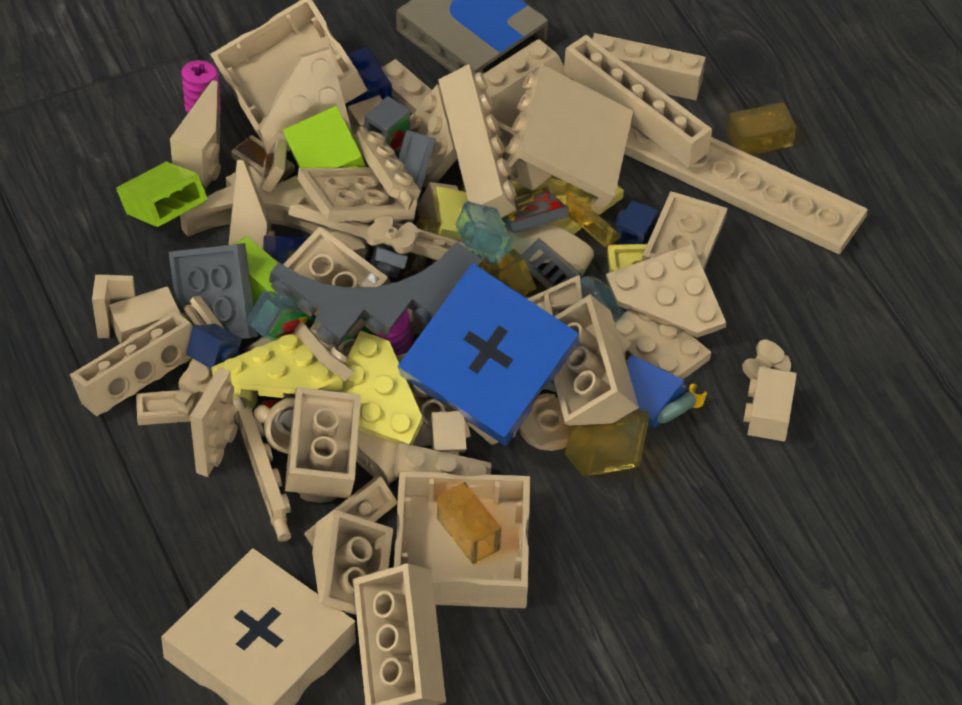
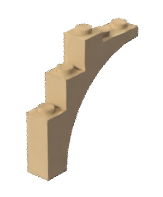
[180,165,374,259]

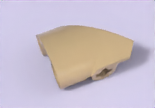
[478,223,594,276]

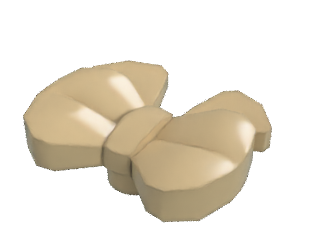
[366,216,419,254]
[742,339,791,379]

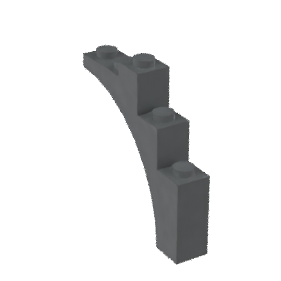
[369,130,436,280]
[269,242,482,347]

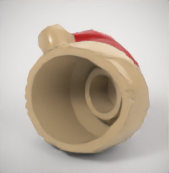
[254,398,295,454]

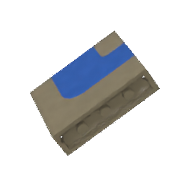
[396,0,548,74]

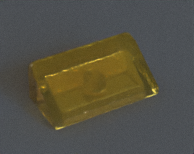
[566,191,621,248]

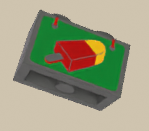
[364,96,410,157]

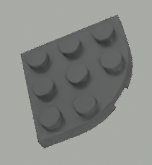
[169,243,258,339]

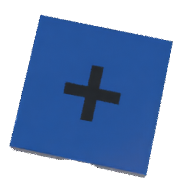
[398,263,579,446]

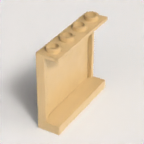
[506,64,633,213]

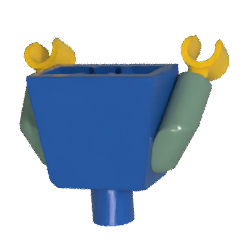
[618,353,707,436]

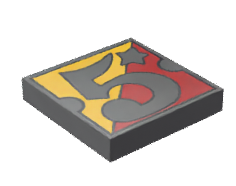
[498,188,569,233]

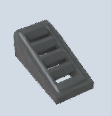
[517,238,582,289]

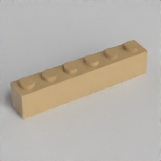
[564,35,712,168]
[438,64,517,226]

